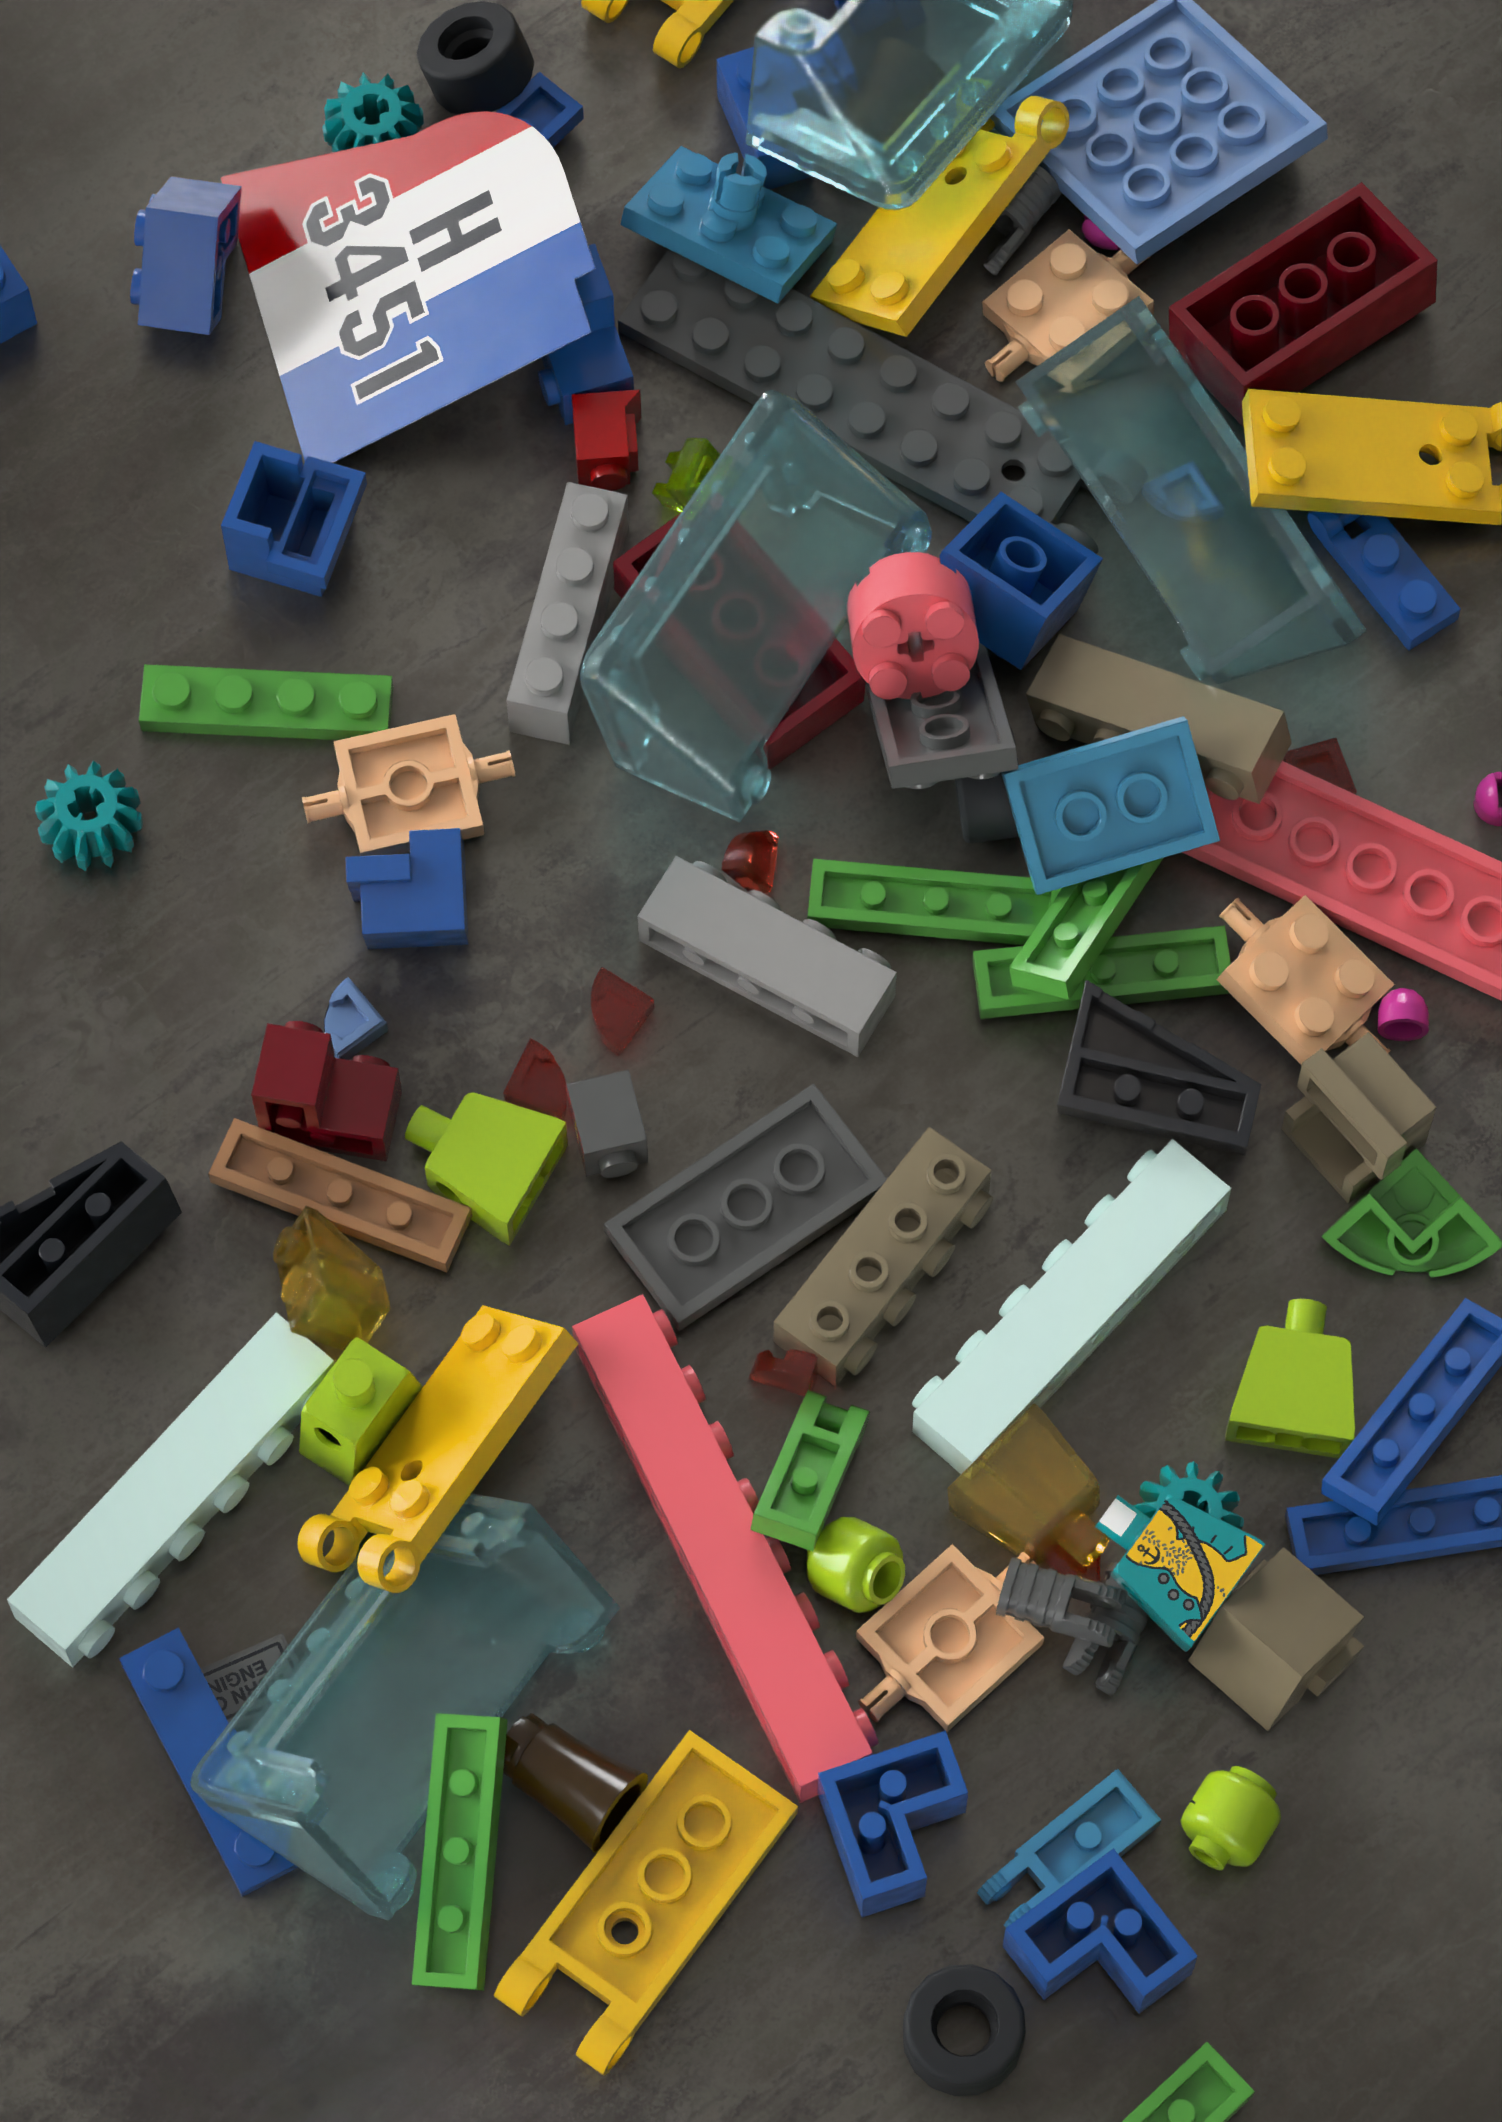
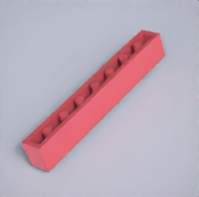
[572,1294,879,1803]

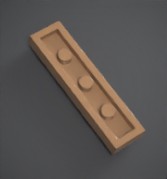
[208,1118,472,1273]

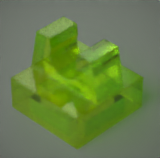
[652,438,736,512]

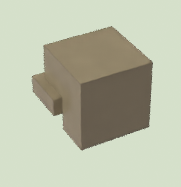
[1281,1032,1437,1204]
[1188,1547,1364,1731]

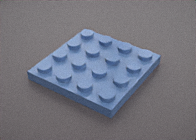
[989,0,1328,265]

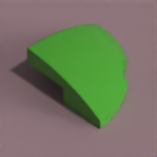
[1321,1147,1502,1278]

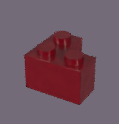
[251,1021,402,1162]

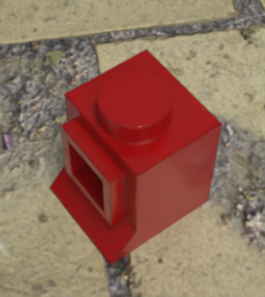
[572,389,642,491]

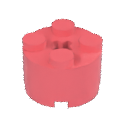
[847,552,979,700]

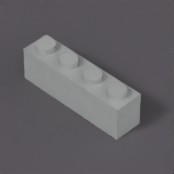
[506,482,629,745]
[637,856,897,1057]

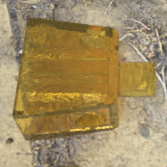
[947,1403,1110,1566]

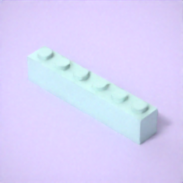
[912,1139,1231,1482]
[7,1312,335,1668]

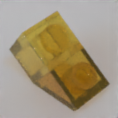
[273,1206,391,1351]

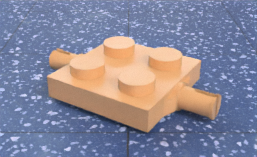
[982,229,1154,387]
[302,714,515,856]
[1216,895,1395,1065]
[856,1544,1044,1732]

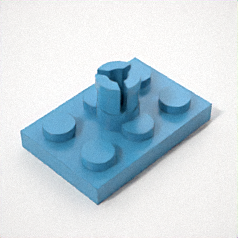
[620,146,837,304]
[1001,716,1220,895]

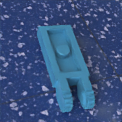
[977,1769,1161,1928]

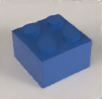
[939,492,1103,670]

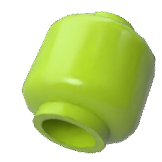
[807,1517,905,1613]
[1181,1766,1281,1870]

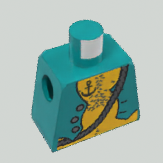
[1095,1495,1265,1652]

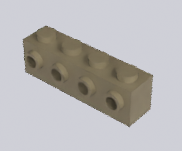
[1026,634,1292,804]
[773,1126,993,1387]

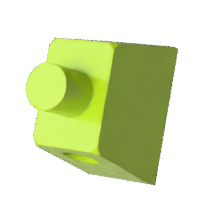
[405,1092,568,1246]
[1225,1299,1355,1458]
[299,1337,423,1486]

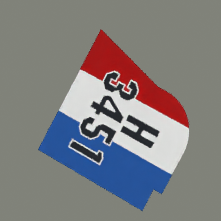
[221,111,596,463]

